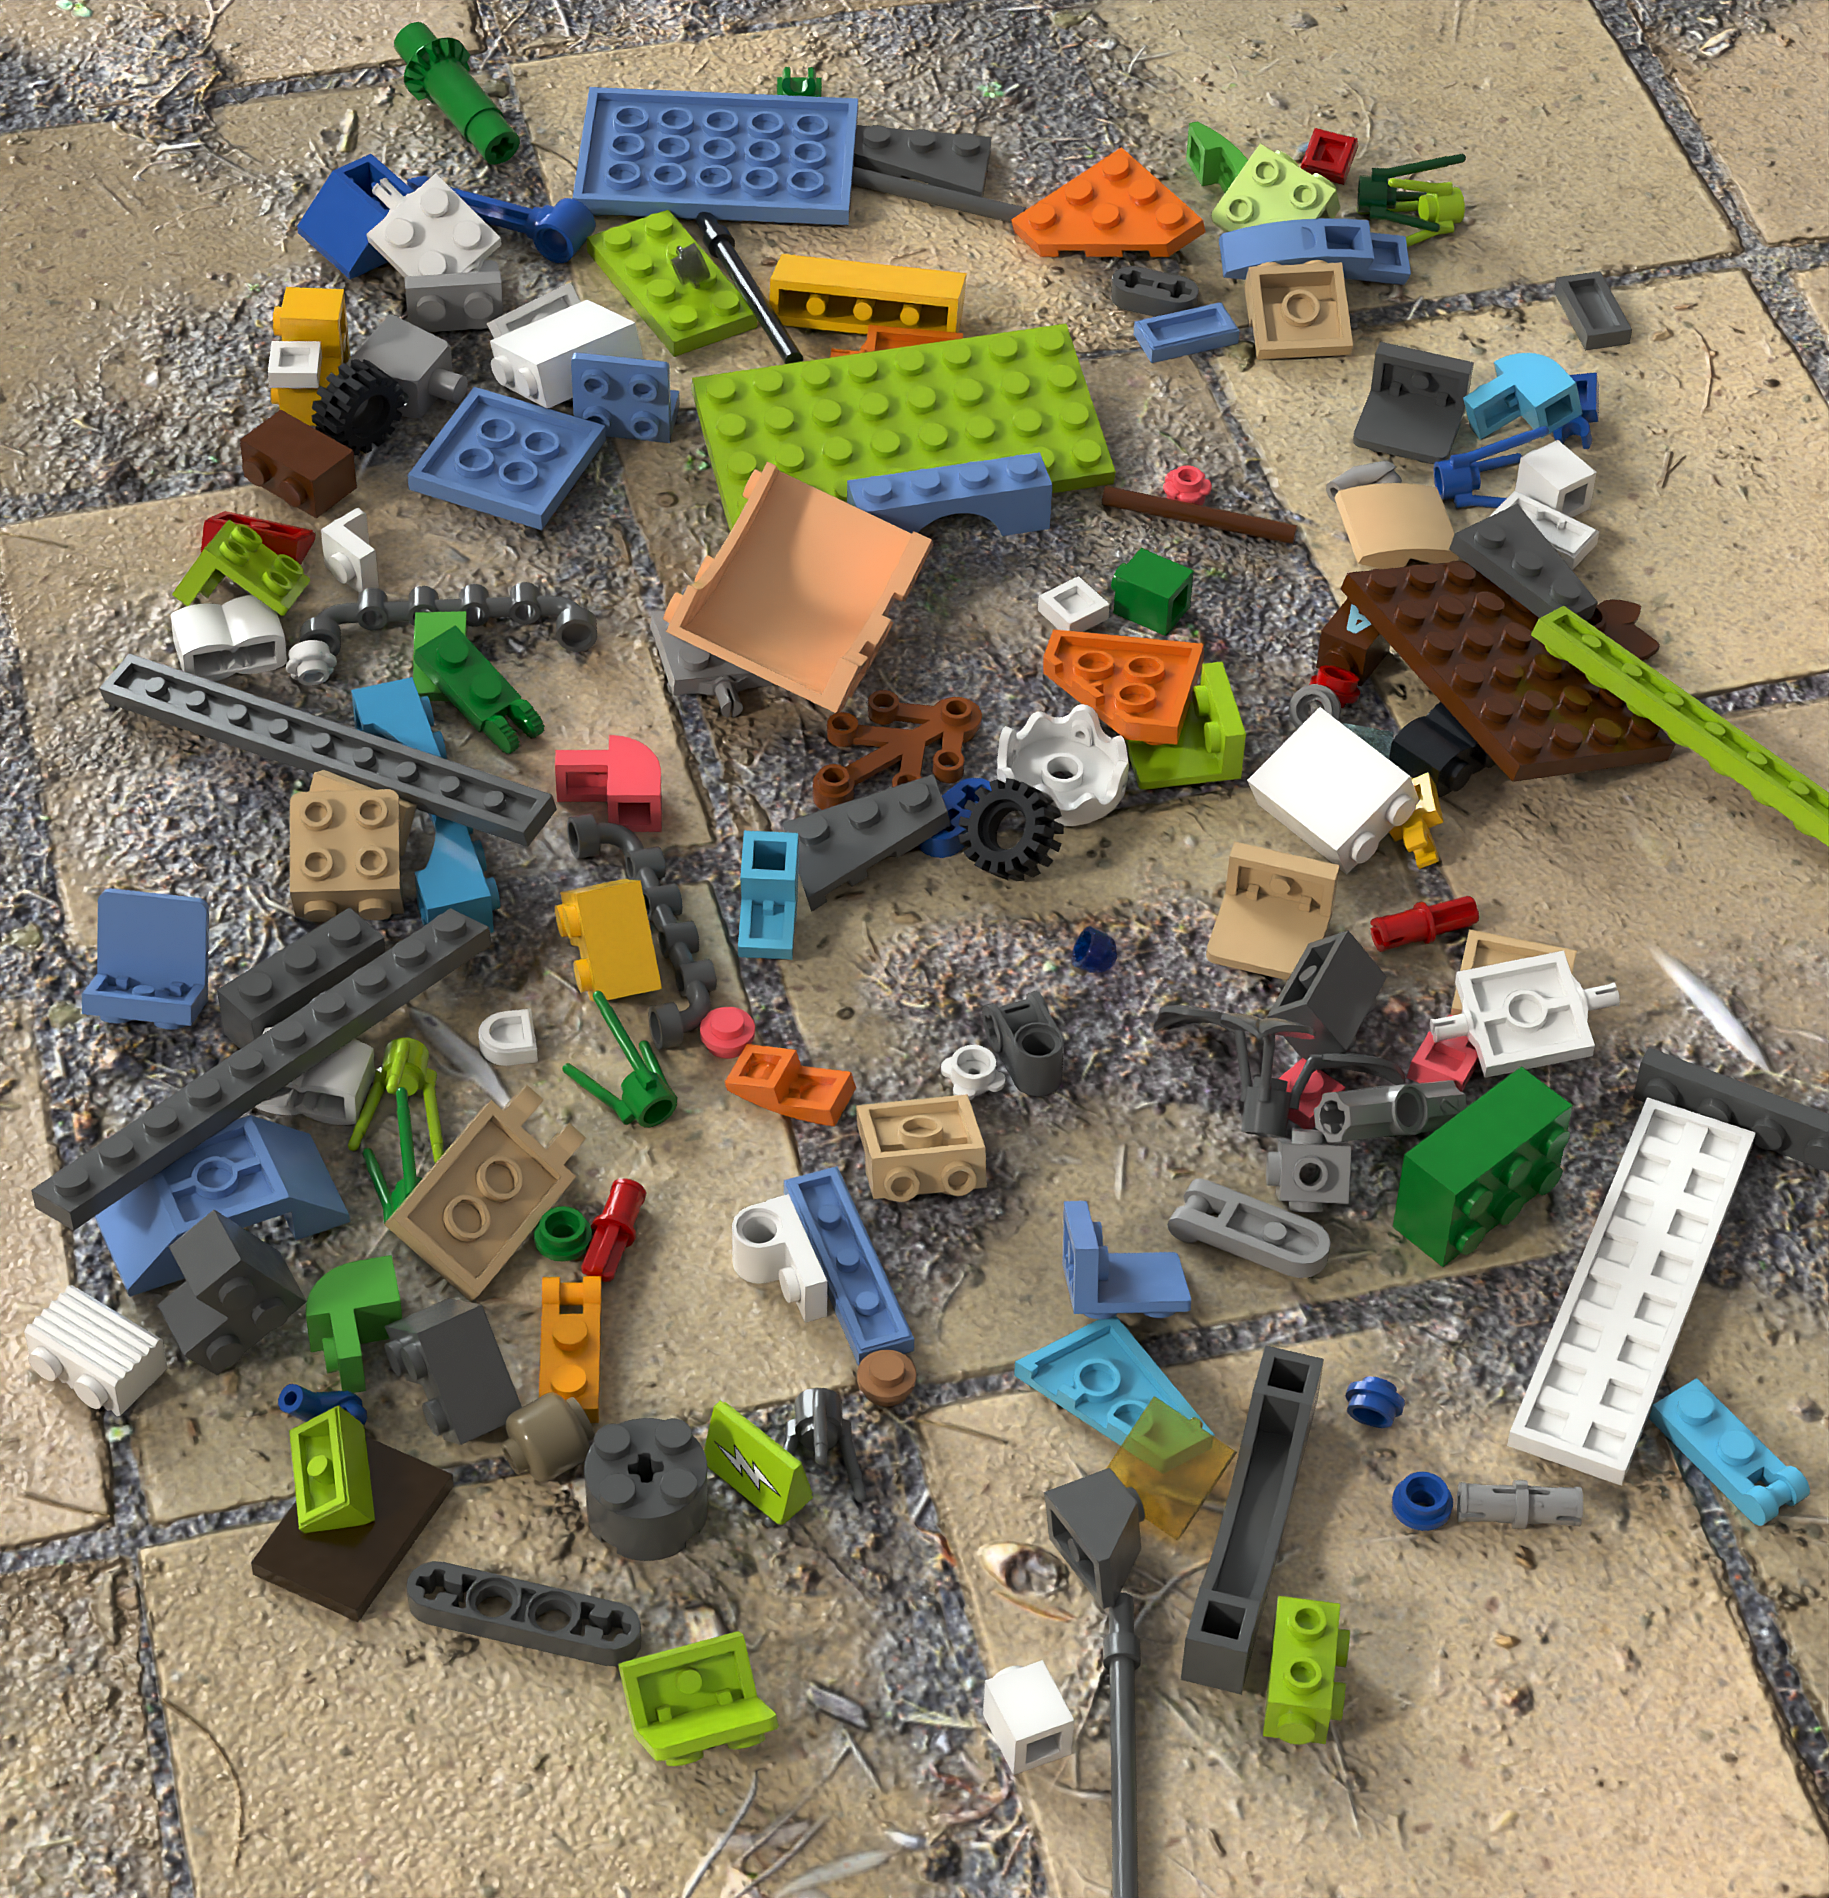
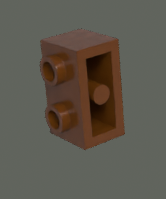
[240,410,357,519]

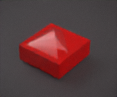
[1300,128,1358,185]

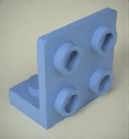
[571,353,680,443]
[1062,1201,1191,1319]

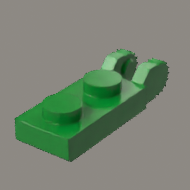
[414,625,545,754]

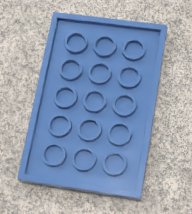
[572,87,858,226]

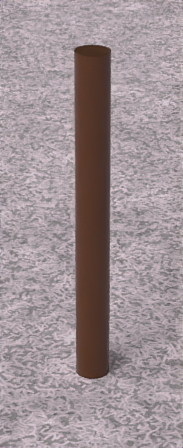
[1102,486,1298,545]

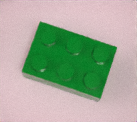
[1392,1066,1573,1267]

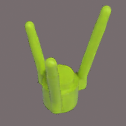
[1356,178,1465,247]
[347,1038,444,1163]

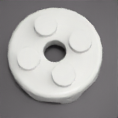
[997,704,1129,826]

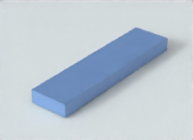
[784,1166,914,1366]

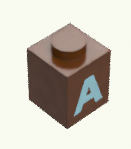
[1316,598,1390,687]

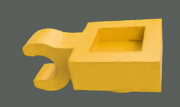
[1389,773,1444,869]

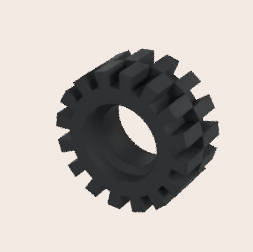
[312,359,405,455]
[959,778,1064,881]

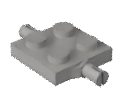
[650,587,773,718]

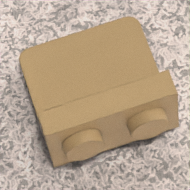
[290,789,404,922]
[1206,841,1340,980]

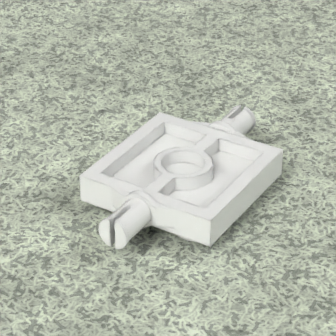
[367,173,502,278]
[1430,951,1620,1078]

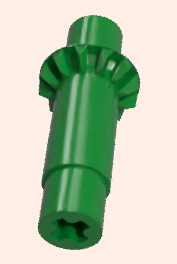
[394,22,520,165]

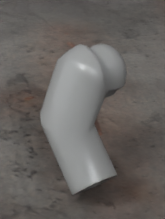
[1326,461,1402,503]

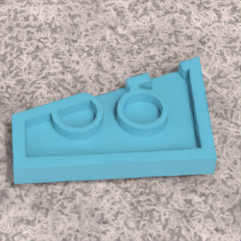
[1014,1316,1215,1474]

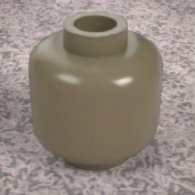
[501,1392,595,1483]

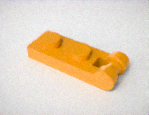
[539,1276,602,1423]

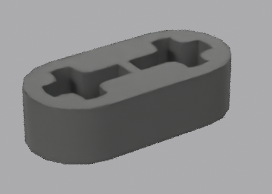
[1111,266,1199,317]

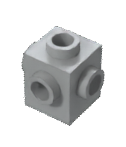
[1266,1129,1351,1212]

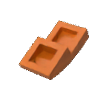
[724,1044,856,1127]

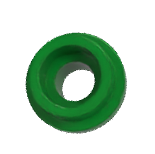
[534,1206,592,1262]

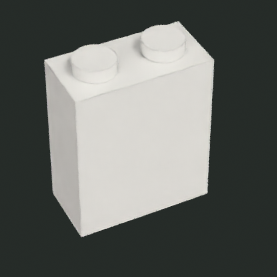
[490,300,644,409]
[1247,707,1420,875]

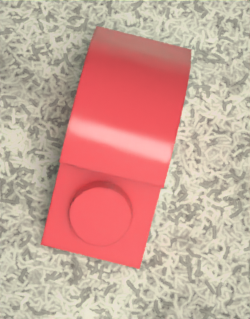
[555,735,662,832]

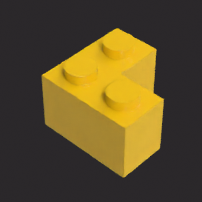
[271,287,351,426]
[555,879,662,1002]

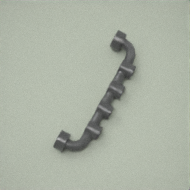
[300,582,597,657]
[567,813,717,1049]

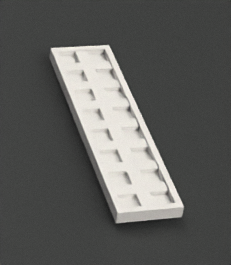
[1507,1097,1756,1486]

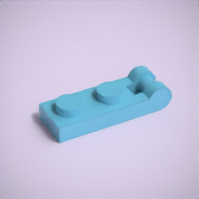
[1649,1378,1810,1526]

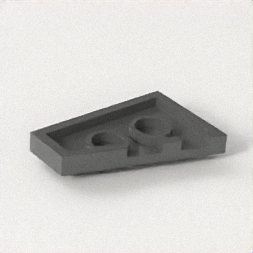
[783,774,951,912]

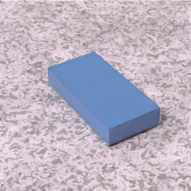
[1133,302,1240,363]

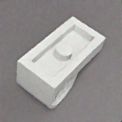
[732,1194,827,1323]

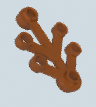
[813,690,982,810]

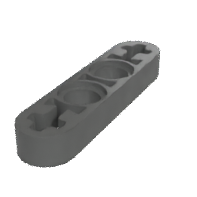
[406,1561,641,1667]

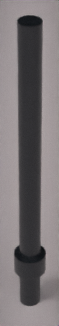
[696,212,803,364]

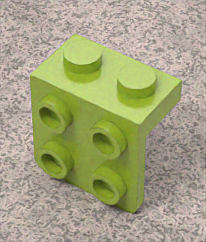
[618,1631,779,1766]

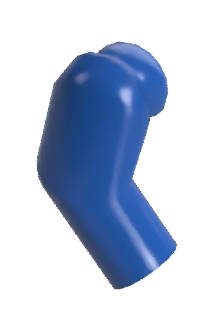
[278,1384,368,1426]

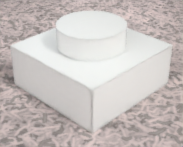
[268,341,322,389]
[1038,576,1110,632]

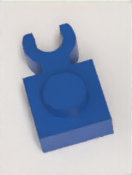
[1553,373,1599,449]

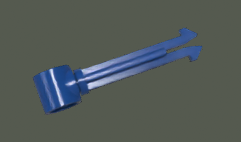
[407,176,596,263]

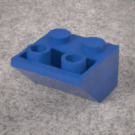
[297,154,415,280]

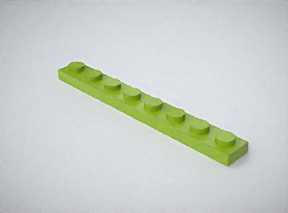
[1531,606,1829,847]

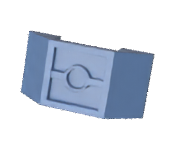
[94,1115,350,1297]

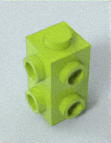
[1263,1596,1350,1745]

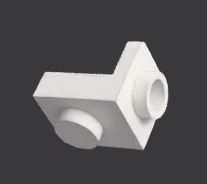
[321,508,379,593]

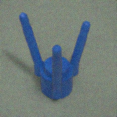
[1434,426,1549,508]

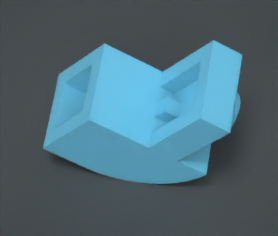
[1463,353,1583,440]
[738,830,799,960]

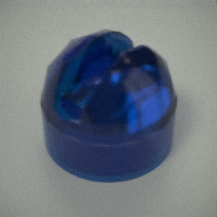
[1071,926,1118,973]

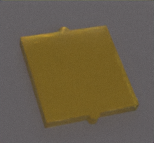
[1106,1396,1237,1541]

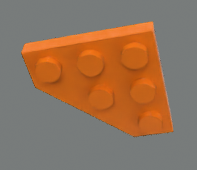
[1011,147,1206,257]
[1043,629,1204,745]

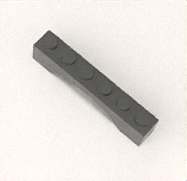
[1180,1345,1324,1695]

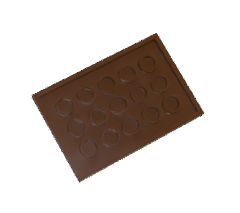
[1340,561,1676,782]

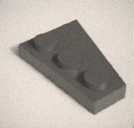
[854,125,992,197]
[1449,503,1598,621]

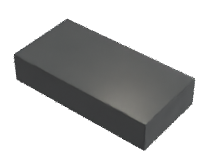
[1554,271,1632,351]

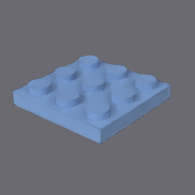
[408,387,606,530]

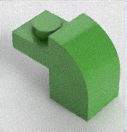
[305,1255,402,1393]

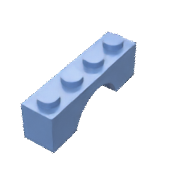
[847,452,1052,536]

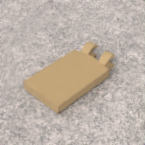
[384,1085,586,1302]

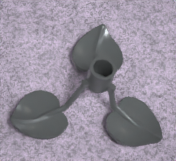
[1154,1005,1405,1138]

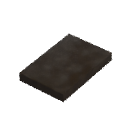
[251,1436,454,1622]

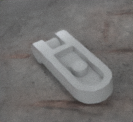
[1167,1178,1331,1278]

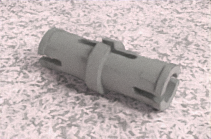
[1457,1480,1583,1529]

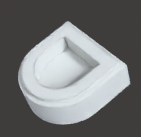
[478,1008,538,1066]

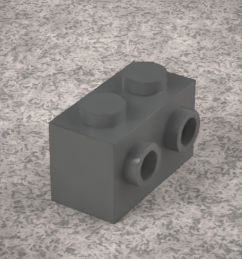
[1267,930,1387,1060]

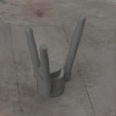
[765,1388,867,1528]

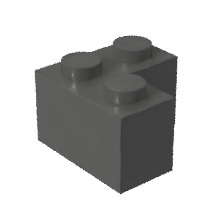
[158,1210,307,1375]
[384,1298,522,1445]

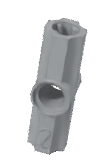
[1314,1080,1467,1143]

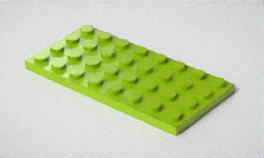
[691,323,1116,532]

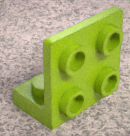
[172,520,311,616]
[1124,662,1246,790]

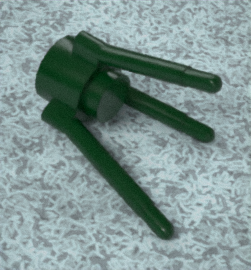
[1357,154,1466,232]

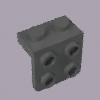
[1353,341,1474,464]

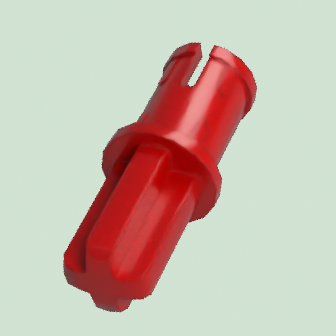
[1370,896,1479,952]
[581,1178,647,1282]

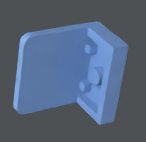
[82,888,209,1029]

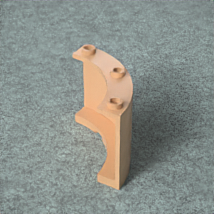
[663,461,933,713]

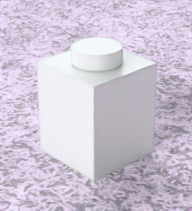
[1515,440,1597,518]
[983,1660,1074,1775]

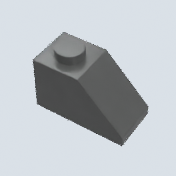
[1044,1468,1145,1609]

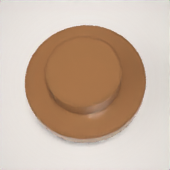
[857,1350,916,1407]

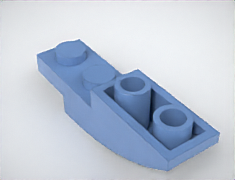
[1219,218,1411,285]

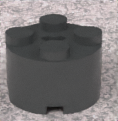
[584,1418,708,1561]

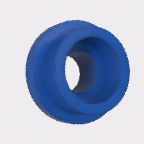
[1345,1376,1405,1428]
[1392,1472,1453,1531]

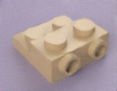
[1244,260,1353,359]
[856,1094,987,1202]

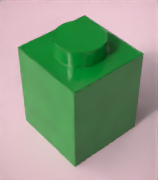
[1111,548,1194,636]

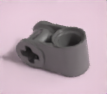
[982,991,1064,1097]

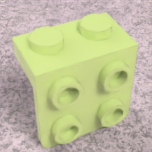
[1211,143,1341,232]

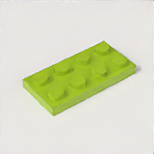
[586,210,757,357]

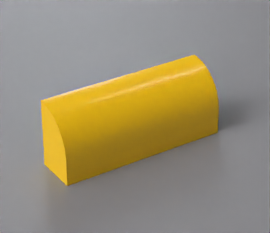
[769,254,967,334]

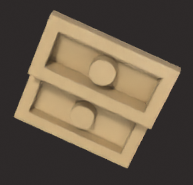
[1335,483,1459,569]

